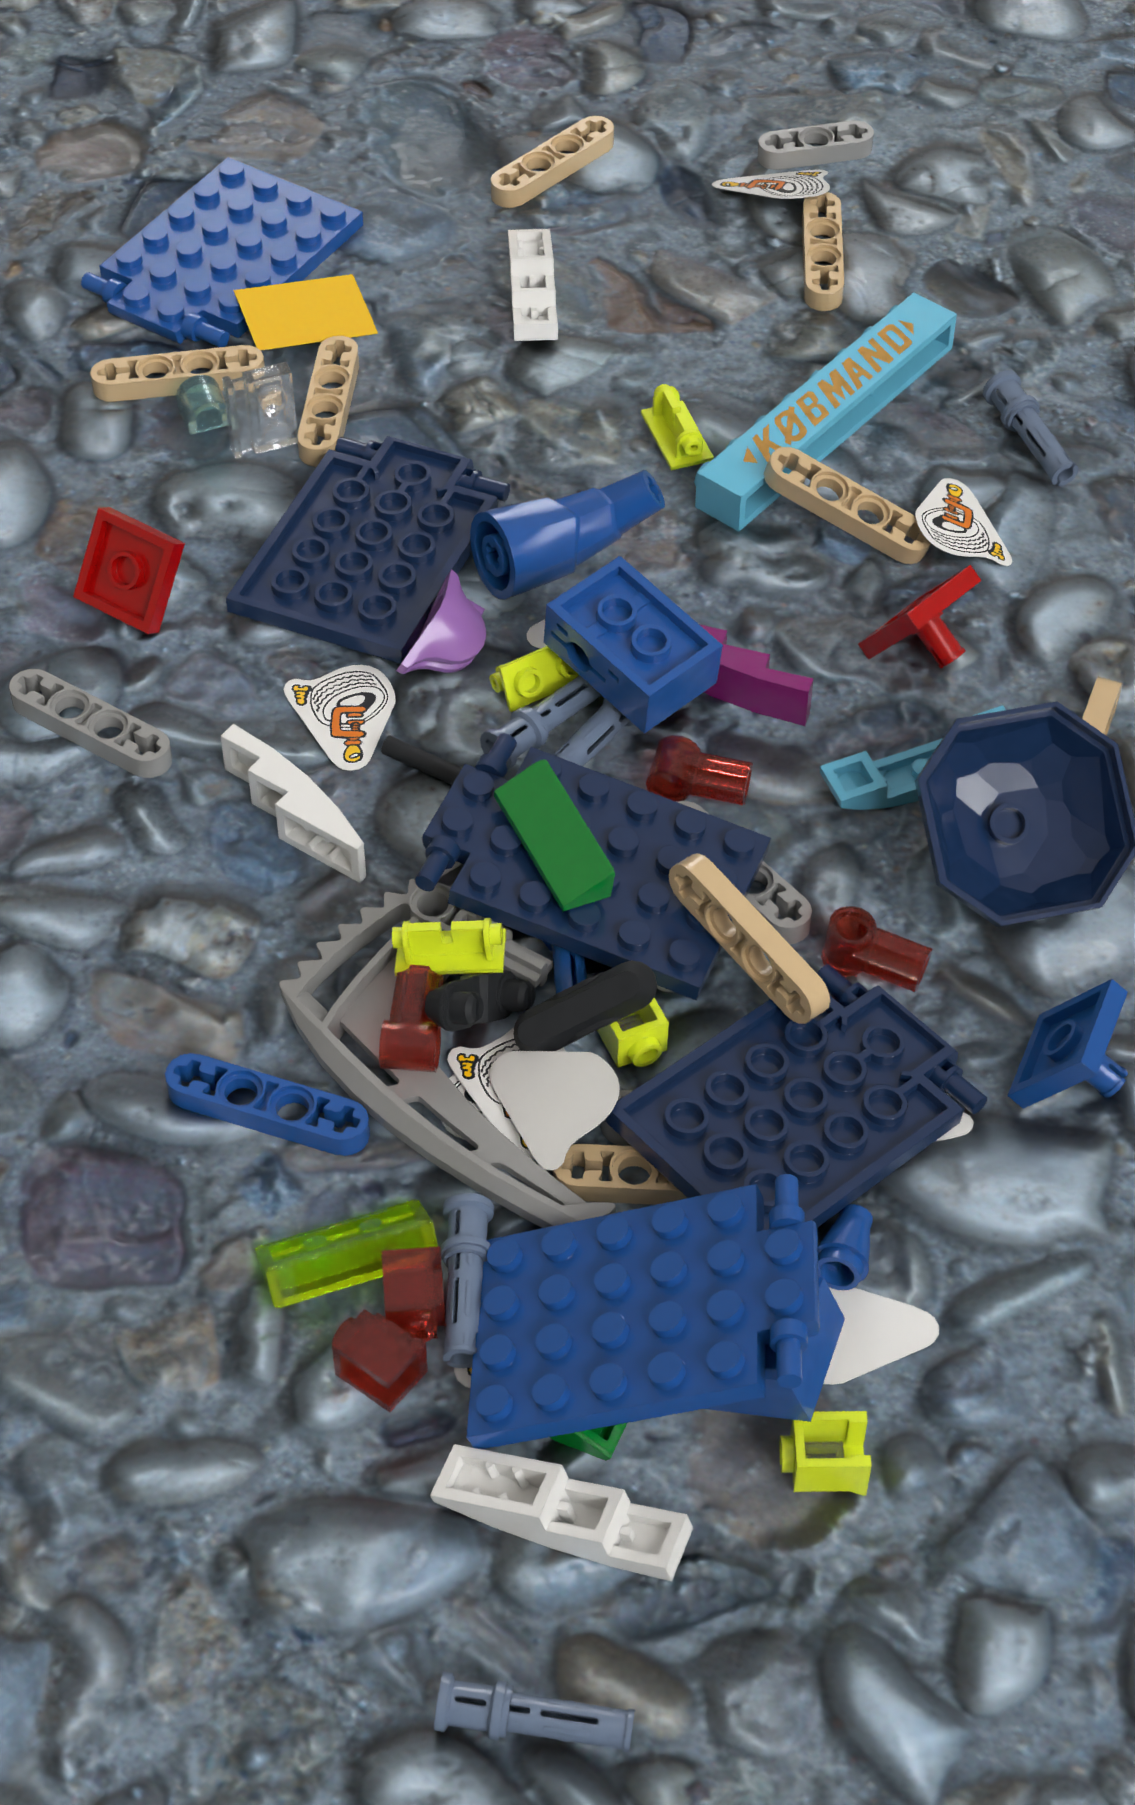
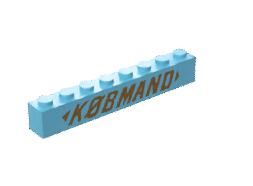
[694,292,957,532]

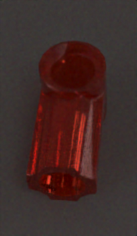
[646,735,753,805]
[821,906,933,992]
[379,965,444,1073]

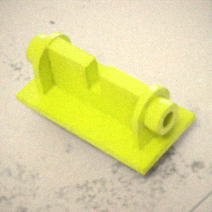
[641,384,714,471]
[489,646,579,712]
[392,918,506,976]

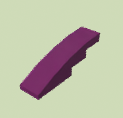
[699,624,814,726]

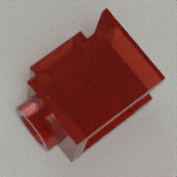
[382,1246,446,1344]
[332,1309,428,1413]

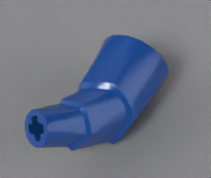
[470,470,665,600]

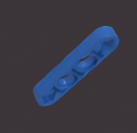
[165,1053,370,1156]

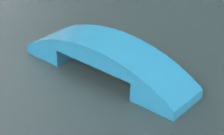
[820,705,1006,810]

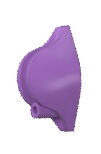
[396,569,486,674]

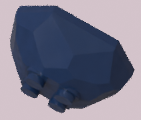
[915,701,1135,927]

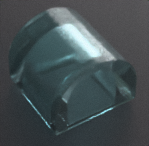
[176,375,233,435]

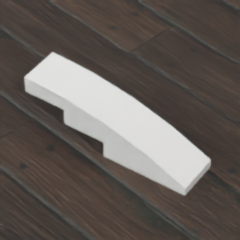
[508,229,558,341]
[221,724,366,883]
[430,1444,693,1581]

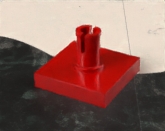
[73,507,185,634]
[858,565,982,669]

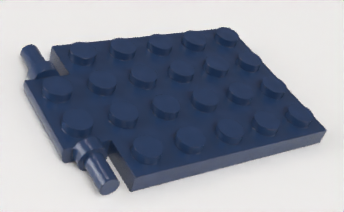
[226,436,510,664]
[415,733,771,1001]
[605,964,987,1230]

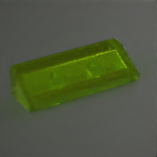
[254,1199,440,1308]

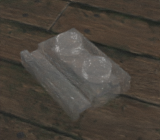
[222,362,298,459]

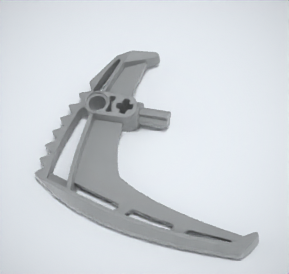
[279,861,616,1228]

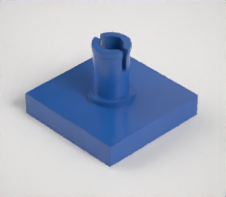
[1007,979,1128,1109]

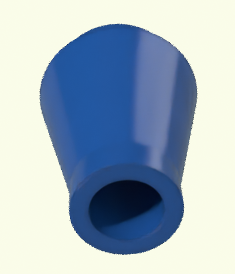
[818,1204,873,1291]

